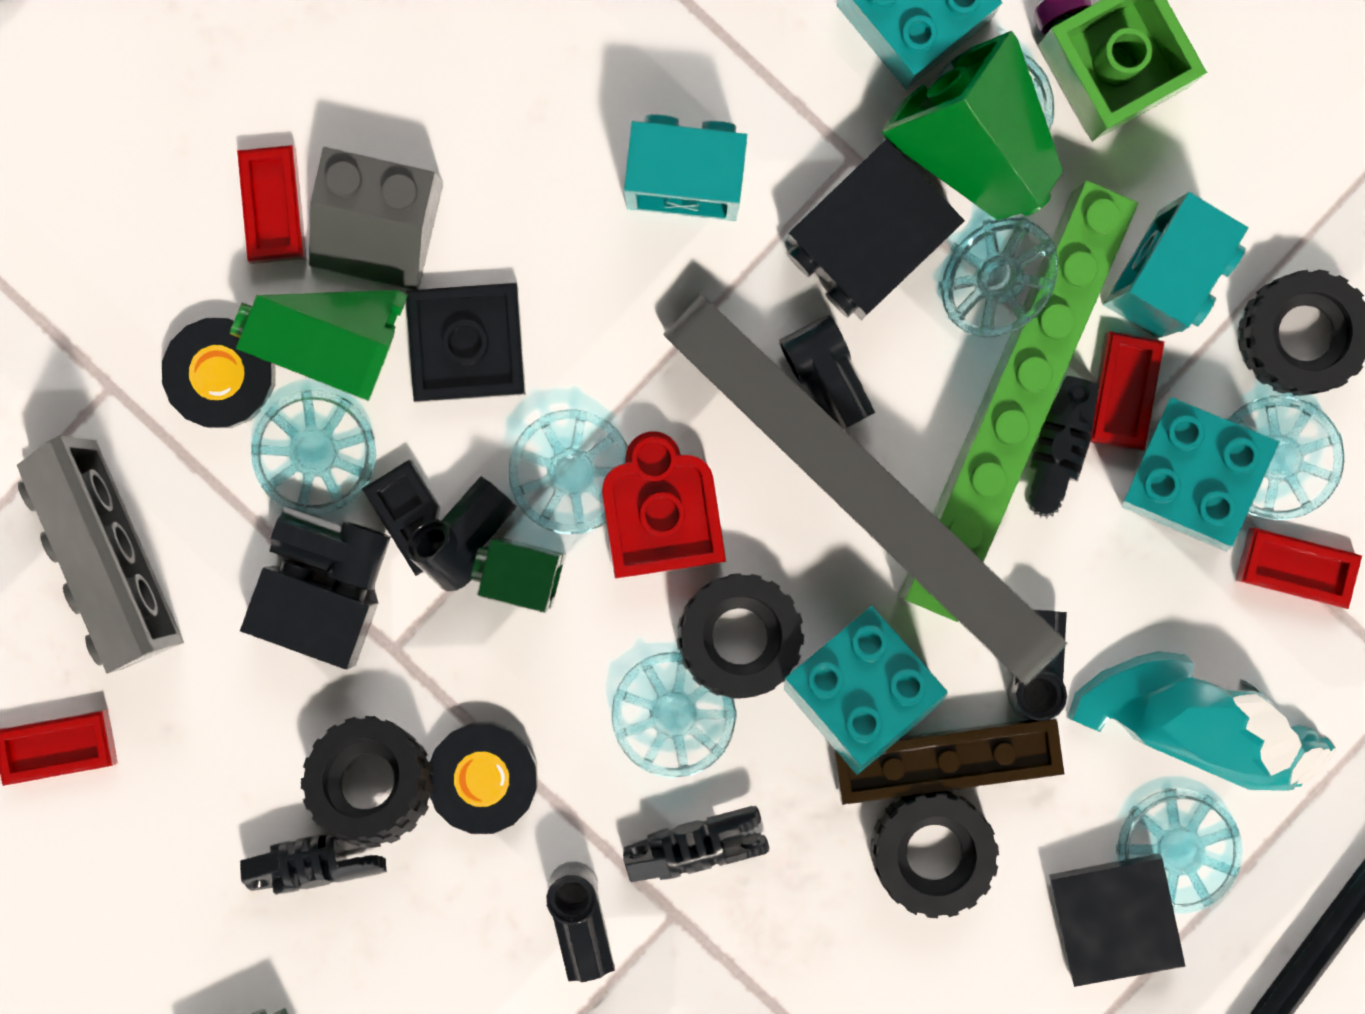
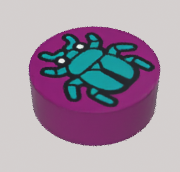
[1033,0,1092,35]

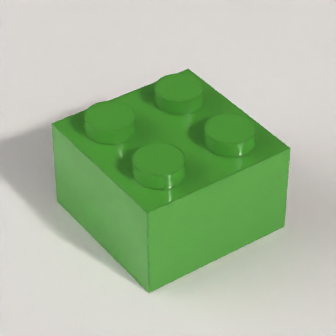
[1038,0,1207,142]

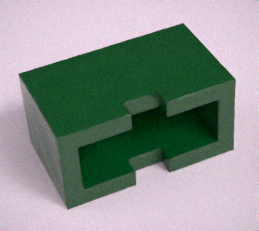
[471,537,566,613]

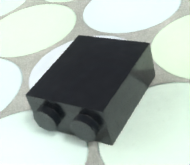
[785,139,965,321]

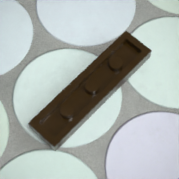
[833,717,1065,805]

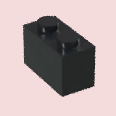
[240,560,379,670]

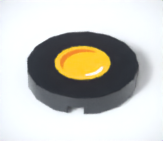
[162,318,276,428]
[429,722,538,834]

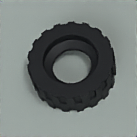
[1238,269,1365,396]
[676,573,804,699]
[301,716,434,848]
[871,790,999,919]

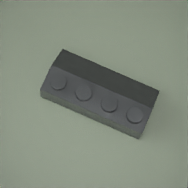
[16,436,184,674]

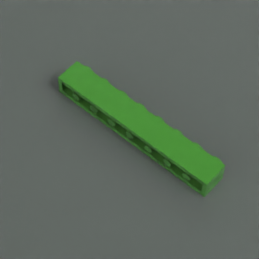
[897,180,1139,622]

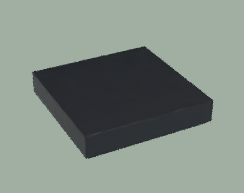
[406,283,526,403]
[1049,853,1186,987]

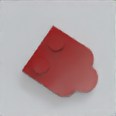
[602,431,726,579]

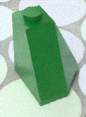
[881,30,1063,221]
[230,290,408,401]

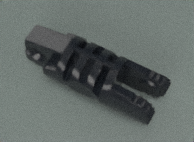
[1028,376,1099,519]
[623,806,770,882]
[240,833,387,895]

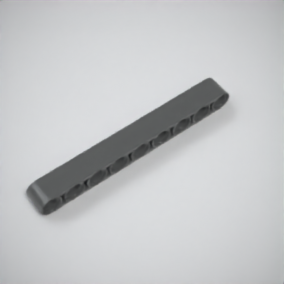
[663,294,1068,686]

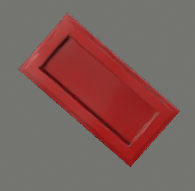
[237,145,307,264]
[1091,331,1165,451]
[1235,527,1363,609]
[0,709,118,786]

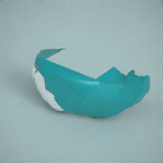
[1067,651,1337,791]

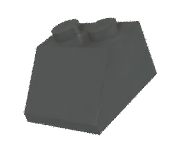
[309,146,443,290]

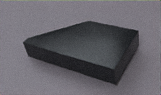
[362,460,441,576]

